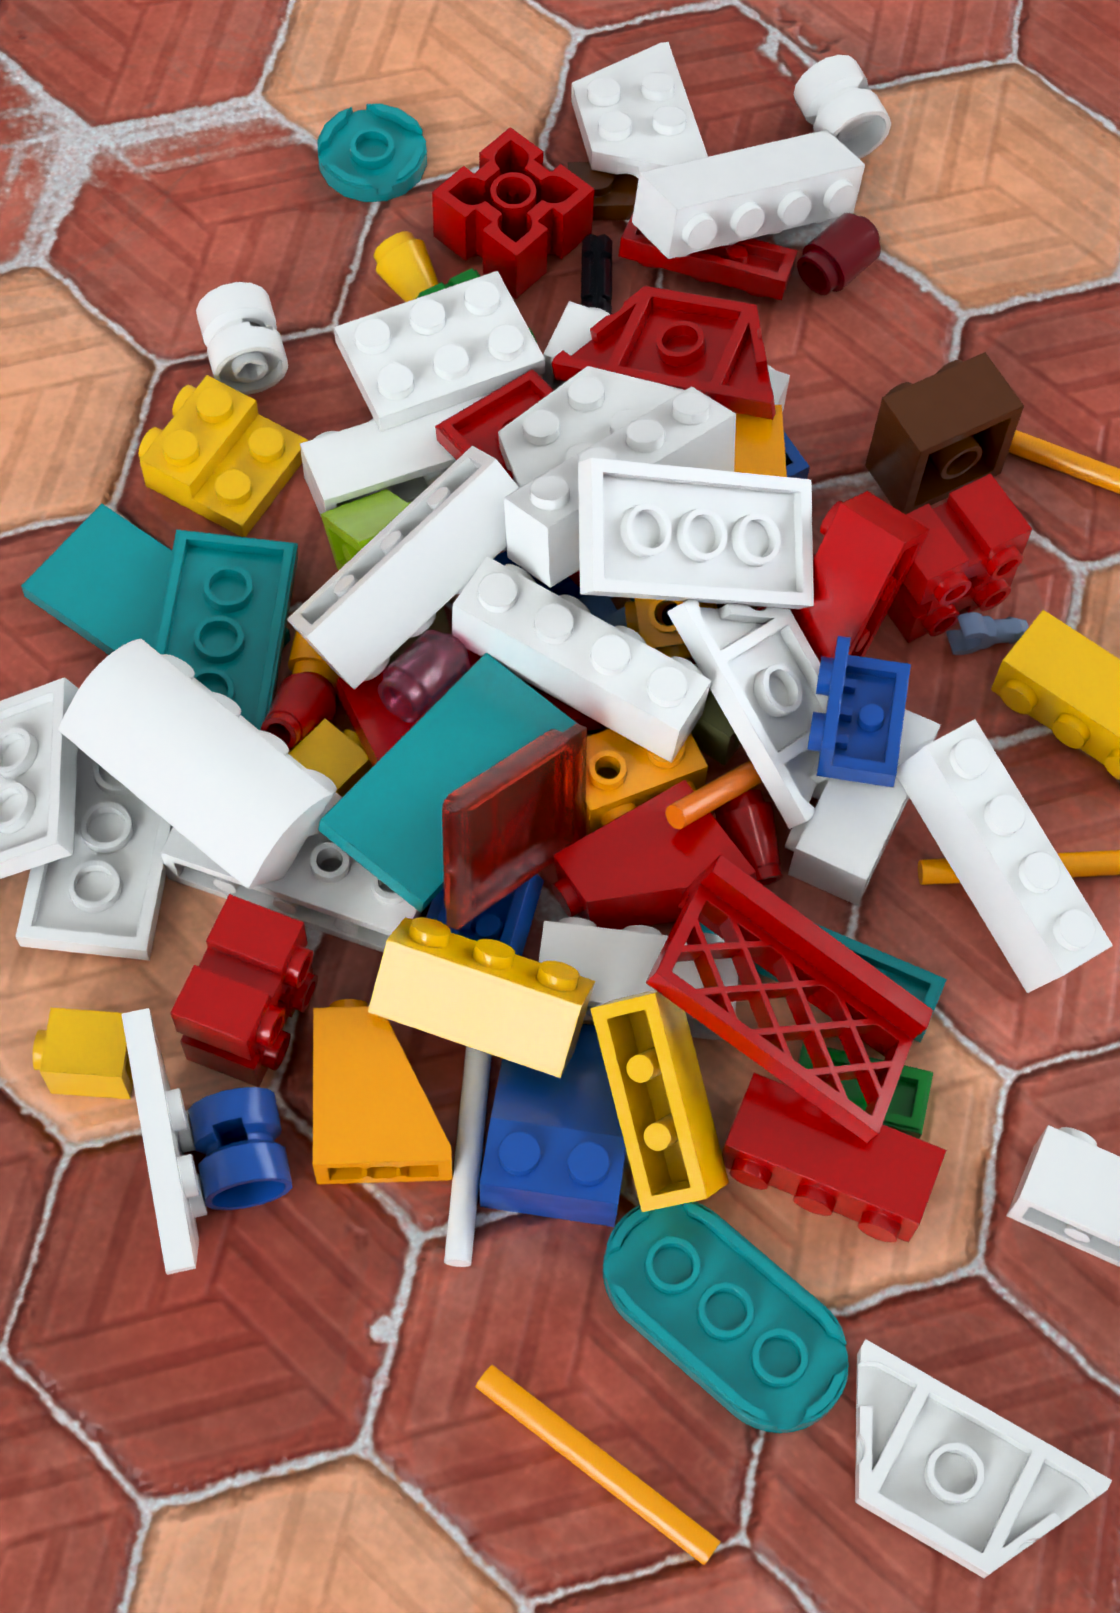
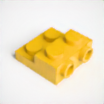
[138,375,308,537]

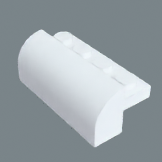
[57,639,342,889]

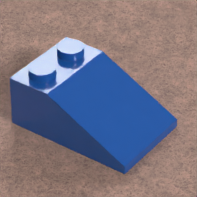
[480,1024,626,1227]

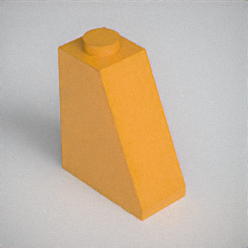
[312,999,452,1184]

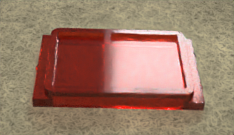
[442,724,587,930]

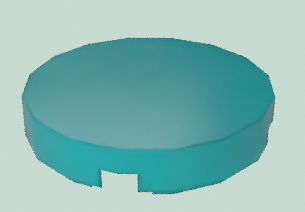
[317,104,427,202]

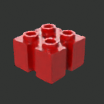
[432,127,594,299]
[887,473,1032,643]
[170,894,318,1087]

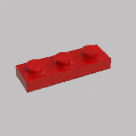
[618,214,798,301]

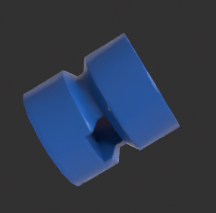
[188,1087,293,1210]

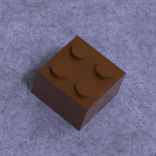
[865,352,1024,515]

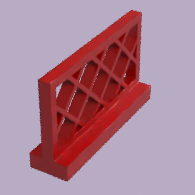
[645,854,934,1143]

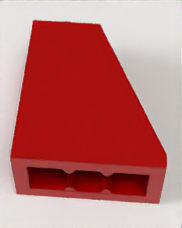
[551,780,757,930]

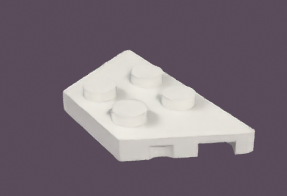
[571,42,708,179]
[498,366,709,488]
[667,599,828,829]
[121,1008,207,1275]
[855,1339,1112,1578]

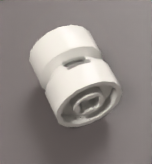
[793,55,891,159]
[196,282,288,395]

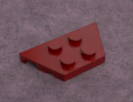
[551,286,776,420]

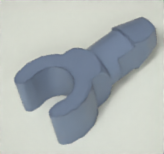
[946,612,1029,655]

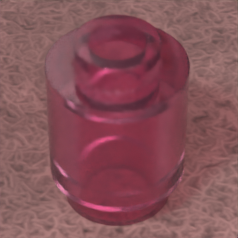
[378,630,471,722]

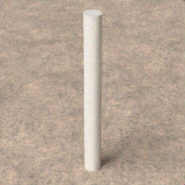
[444,1046,492,1267]

